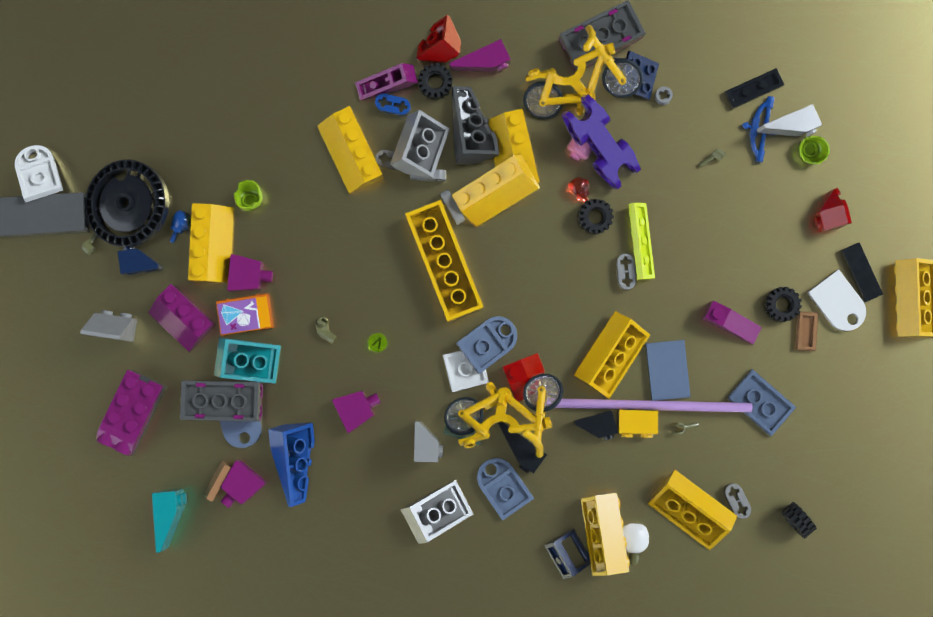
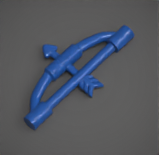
[742,96,775,163]

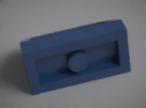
[544,528,590,579]

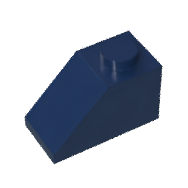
[117,247,163,276]

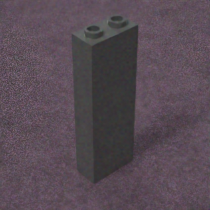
[0,192,89,238]

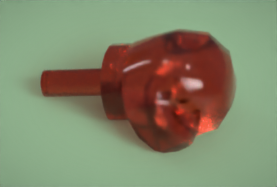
[568,177,590,202]

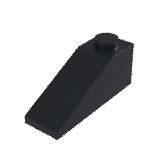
[498,422,547,474]

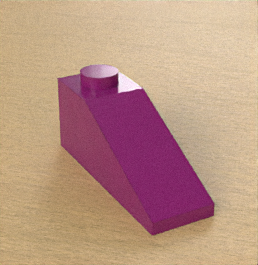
[449,39,511,72]
[355,63,418,101]
[702,300,762,345]

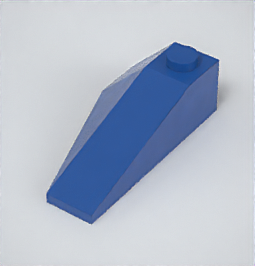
[268,422,315,507]

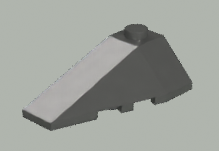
[452,86,499,164]

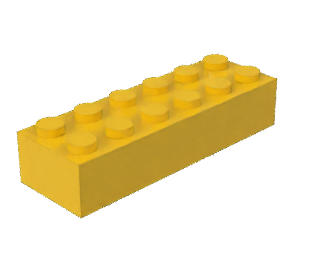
[405,200,483,322]

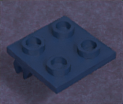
[606,51,659,100]

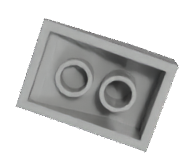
[80,310,137,342]
[401,480,473,544]

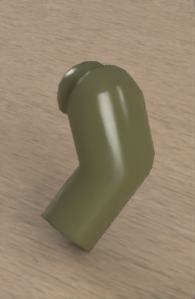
[315,316,337,344]

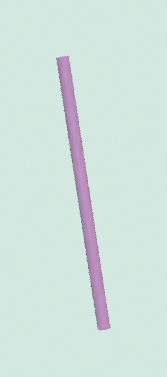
[546,398,752,413]

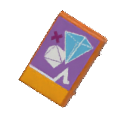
[216,293,274,336]

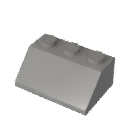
[390,110,450,178]
[414,421,443,462]

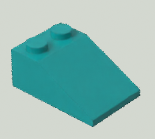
[214,337,281,384]
[152,489,187,553]

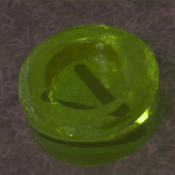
[368,333,388,352]

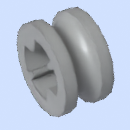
[655,86,673,105]

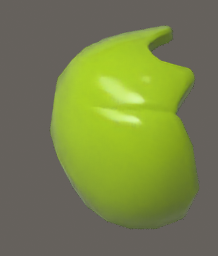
[798,136,830,164]
[234,180,263,211]

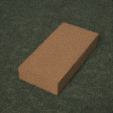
[795,311,818,351]
[203,461,231,502]

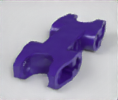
[561,94,641,189]

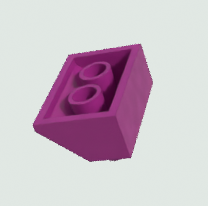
[148,284,216,352]

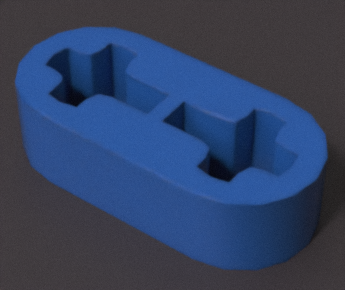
[375,94,411,117]

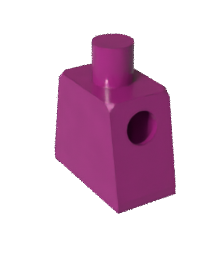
[227,254,273,292]
[332,391,381,433]
[221,459,268,508]

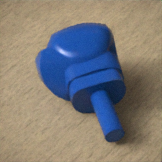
[169,210,191,243]

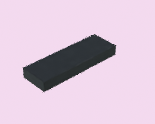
[724,68,785,109]
[841,242,883,302]

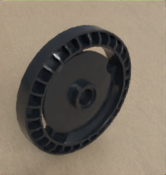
[85,160,169,247]

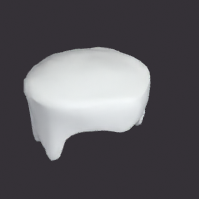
[622,523,649,553]

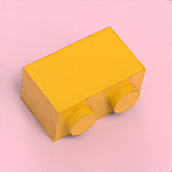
[617,410,658,438]

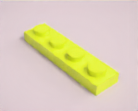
[628,203,655,280]

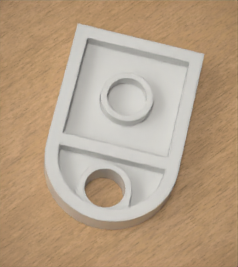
[15,145,63,202]
[807,270,866,331]

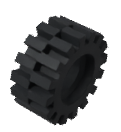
[418,63,452,100]
[577,199,614,234]
[764,287,802,322]
[781,502,817,539]

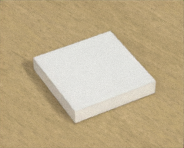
[443,351,489,392]

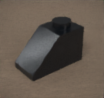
[573,411,618,441]

